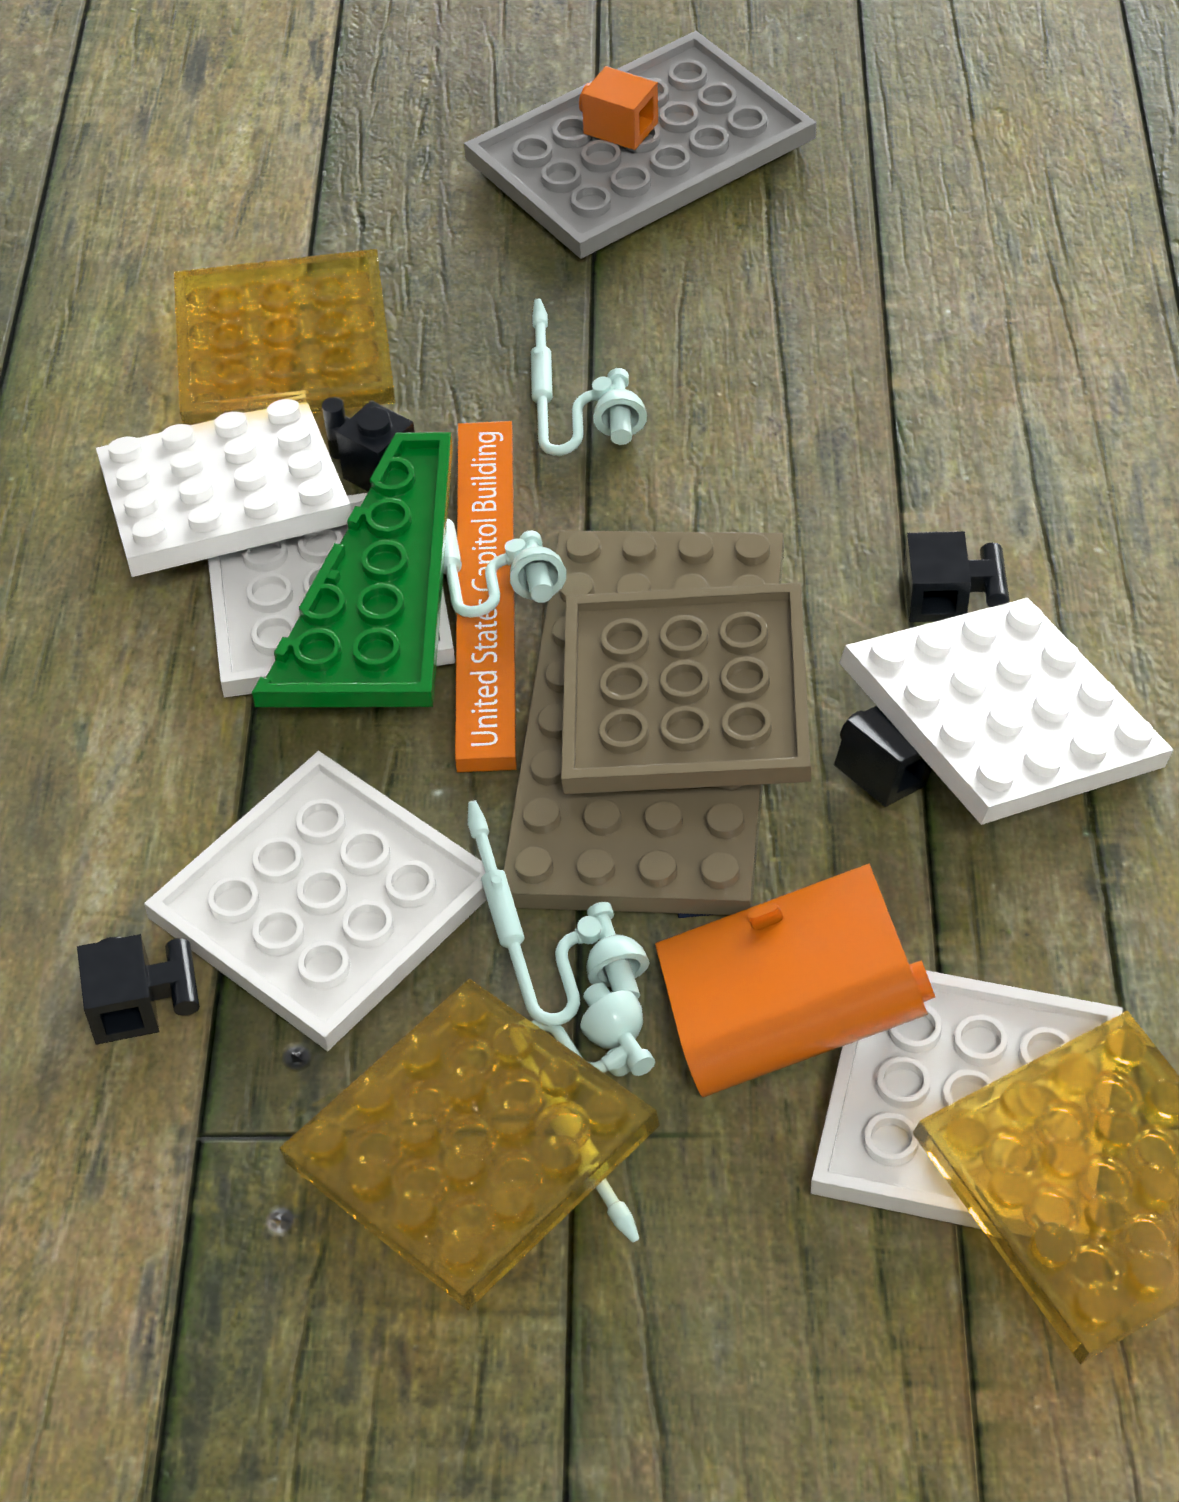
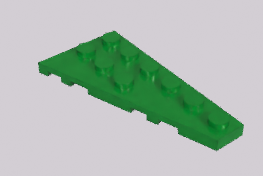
[252,432,453,707]

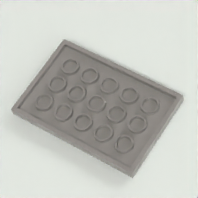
[464,31,816,259]

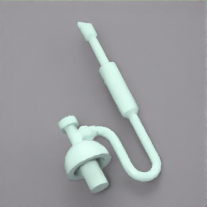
[531,299,647,456]
[443,519,566,618]
[468,800,650,1026]
[513,983,655,1243]

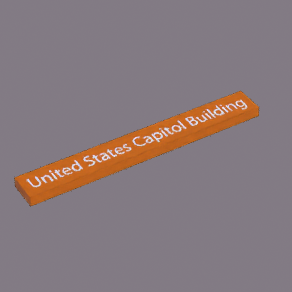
[455,421,517,772]

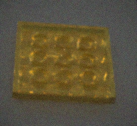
[174,249,396,425]
[280,978,660,1310]
[912,1010,1179,1365]

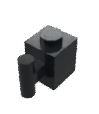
[322,397,415,492]
[904,531,1010,622]
[834,705,932,807]
[77,934,200,1045]

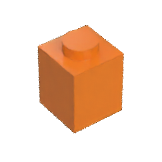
[579,66,658,150]

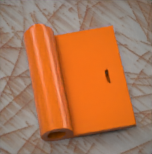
[655,863,936,1098]

